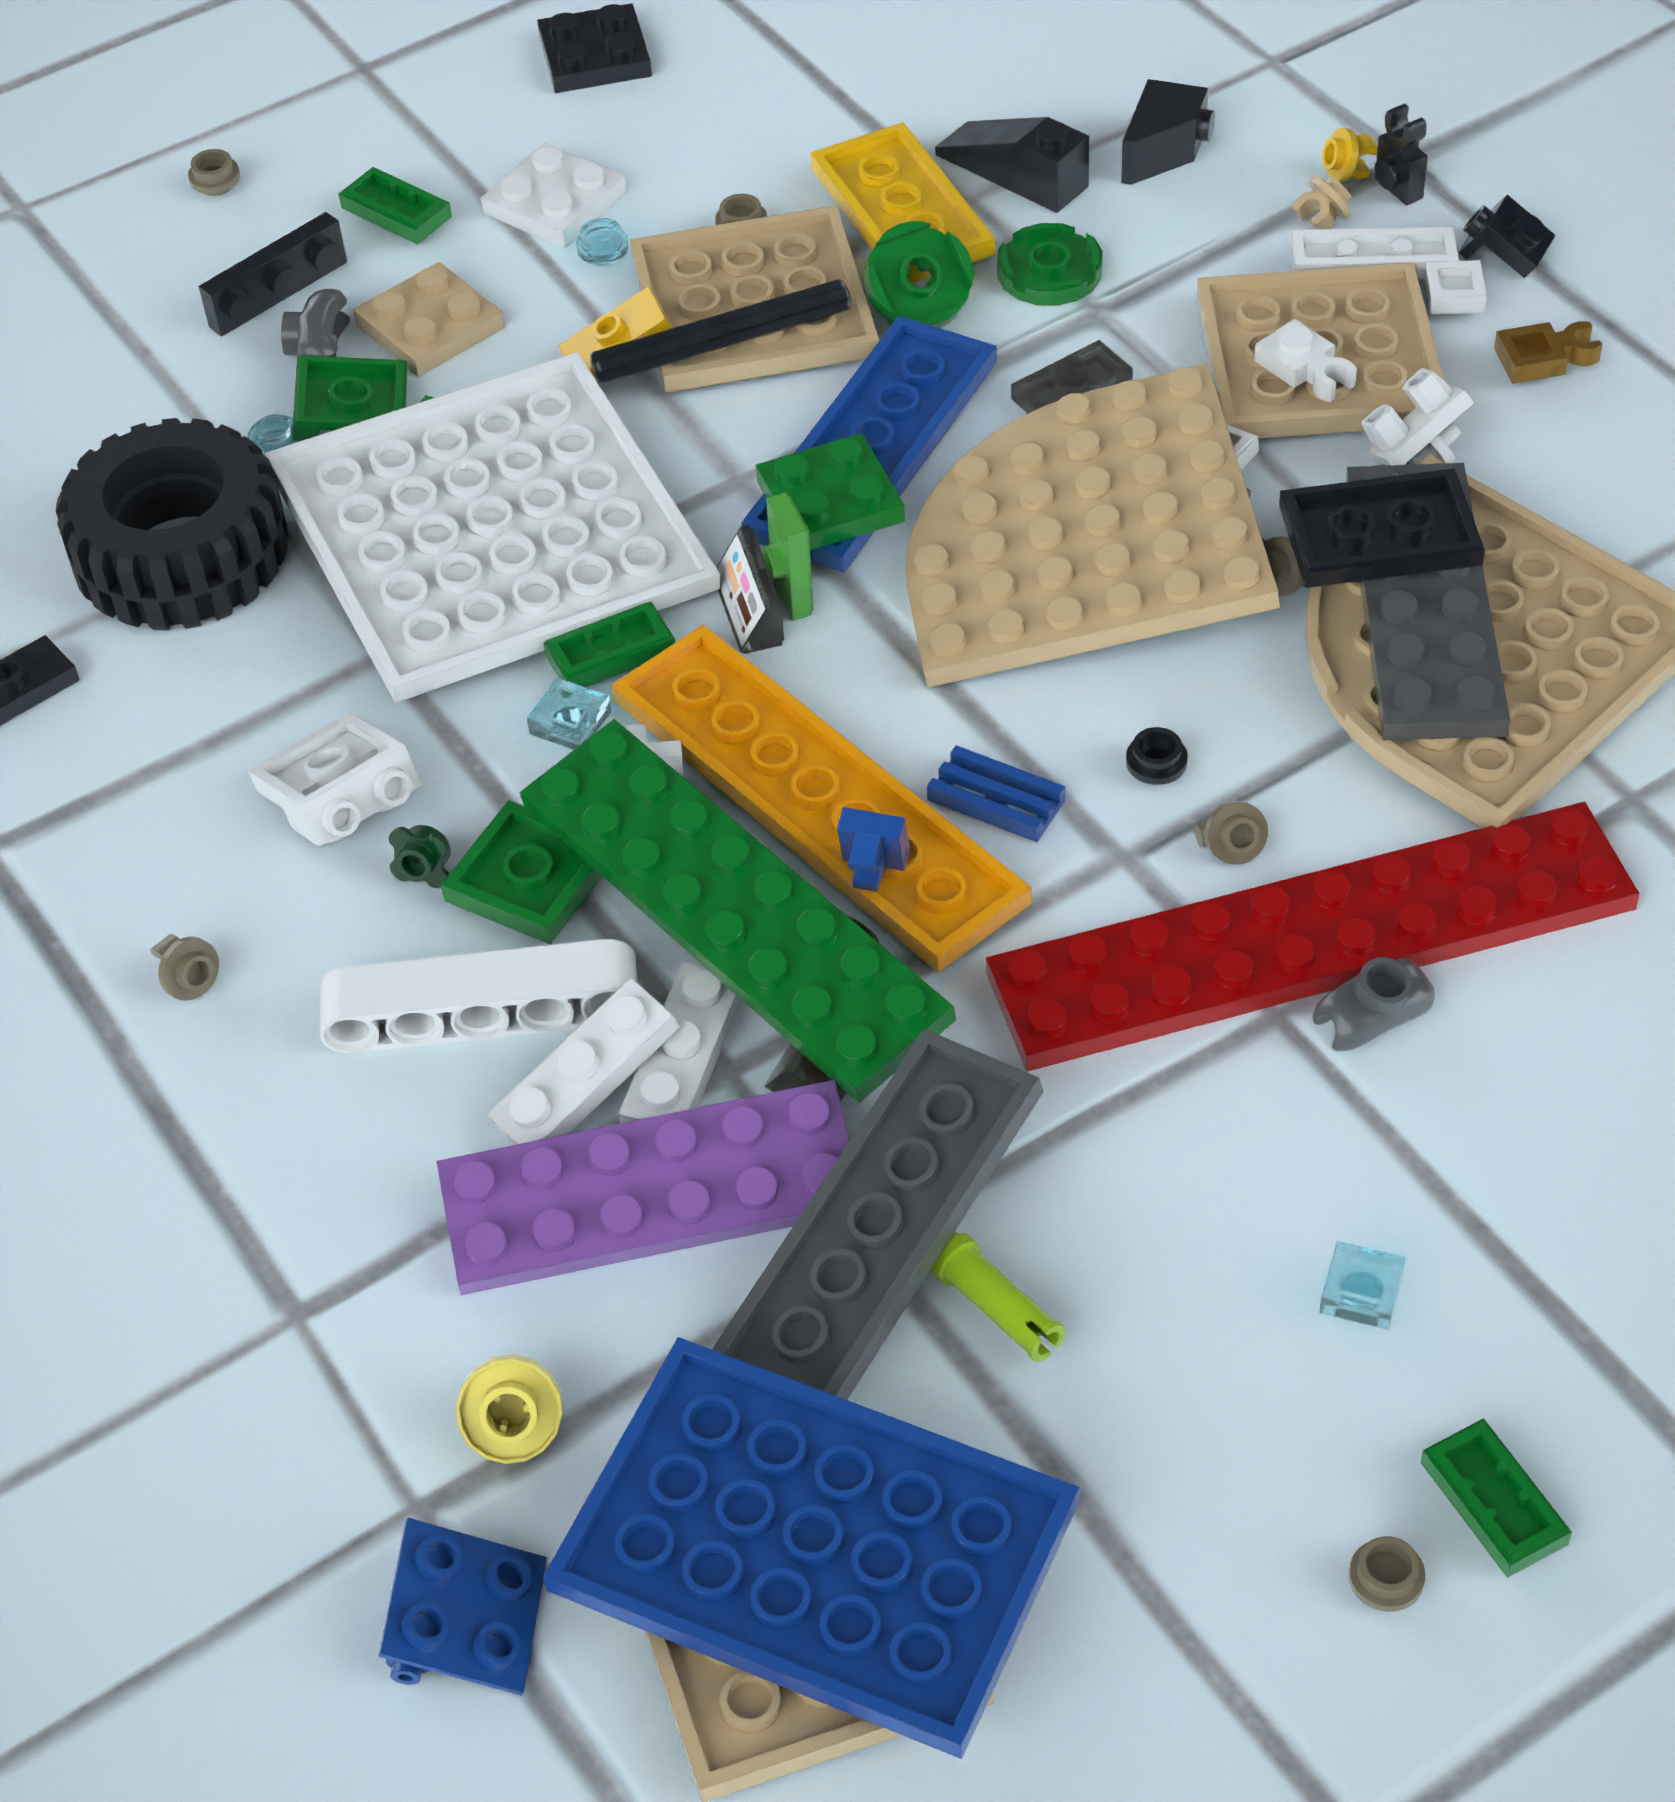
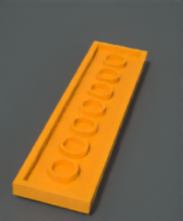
[612,624,1032,973]

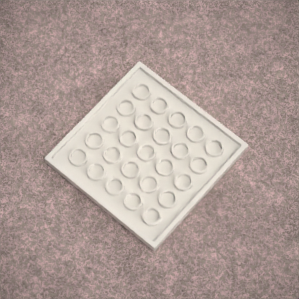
[265,352,720,703]

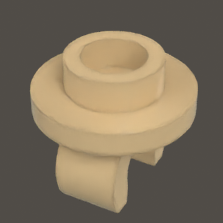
[1292,176,1352,229]

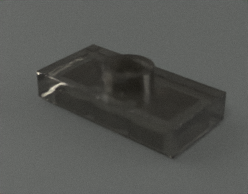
[1011,340,1133,414]

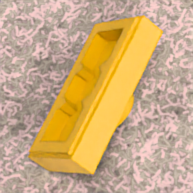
[558,286,673,381]

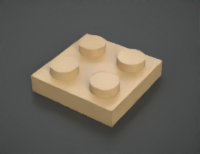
[353,262,505,377]

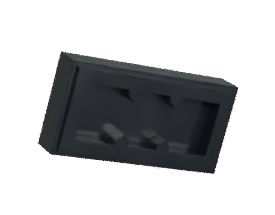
[0,635,80,725]

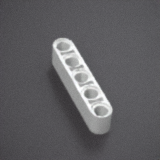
[320,939,638,1053]

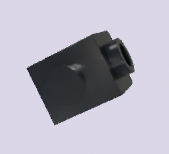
[1458,194,1556,278]

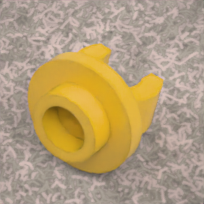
[1322,128,1378,182]

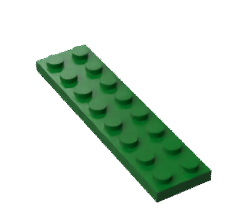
[519,719,956,1103]

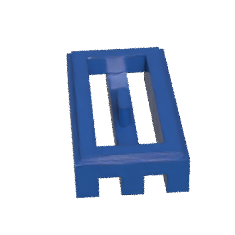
[927,745,1065,842]

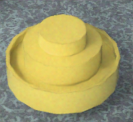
[456,1354,563,1464]

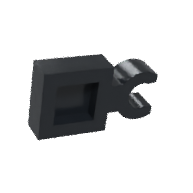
[1374,103,1428,206]

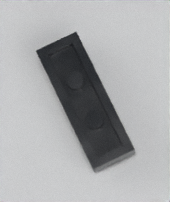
[198,212,347,337]

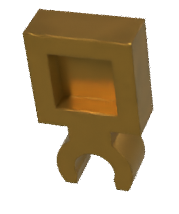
[1494,321,1602,384]

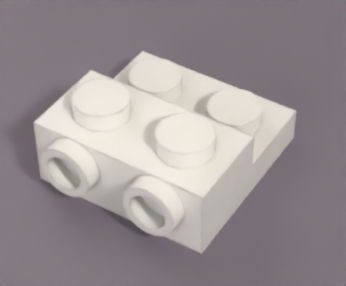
[248,712,422,846]

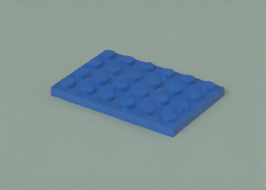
[543,1337,1080,1759]

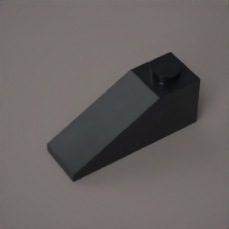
[935,117,1090,213]

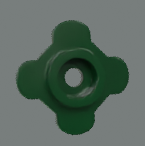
[389,825,451,888]

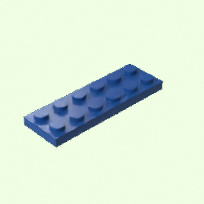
[741,316,997,573]

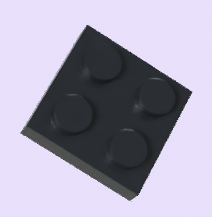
[537,3,652,93]

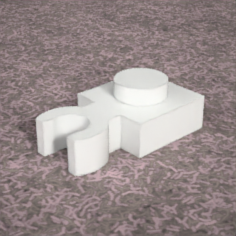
[1254,319,1357,402]

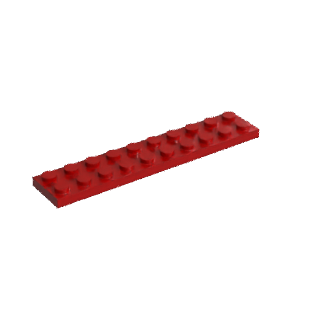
[986,801,1640,1072]

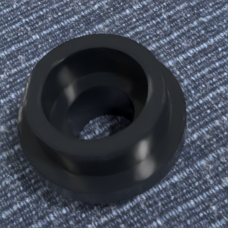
[1126,727,1188,785]

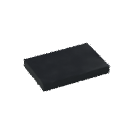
[1279,468,1485,588]

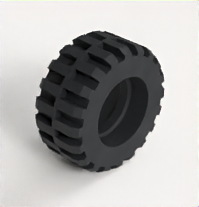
[56,418,289,630]

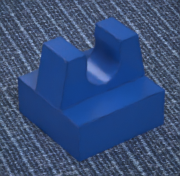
[837,807,910,892]

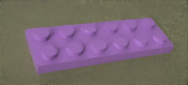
[436,1080,850,1295]

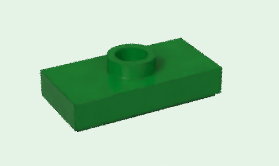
[338,167,452,245]
[543,601,675,694]
[1421,1418,1572,1578]

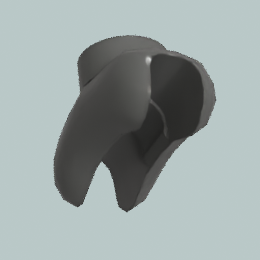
[281,289,350,357]
[1312,957,1436,1051]

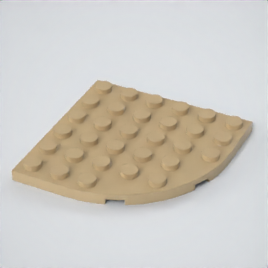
[906,363,1280,688]
[1305,454,1675,828]

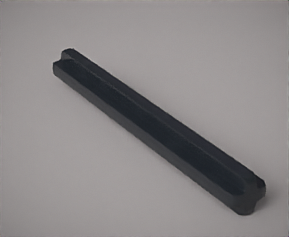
[590,279,851,383]

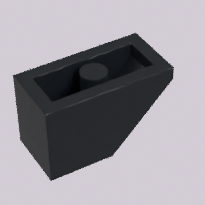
[1121,79,1215,185]

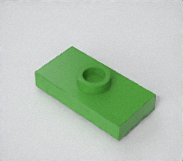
[762,492,813,621]

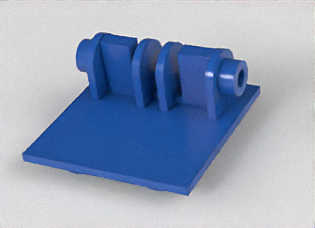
[378,1518,547,1696]

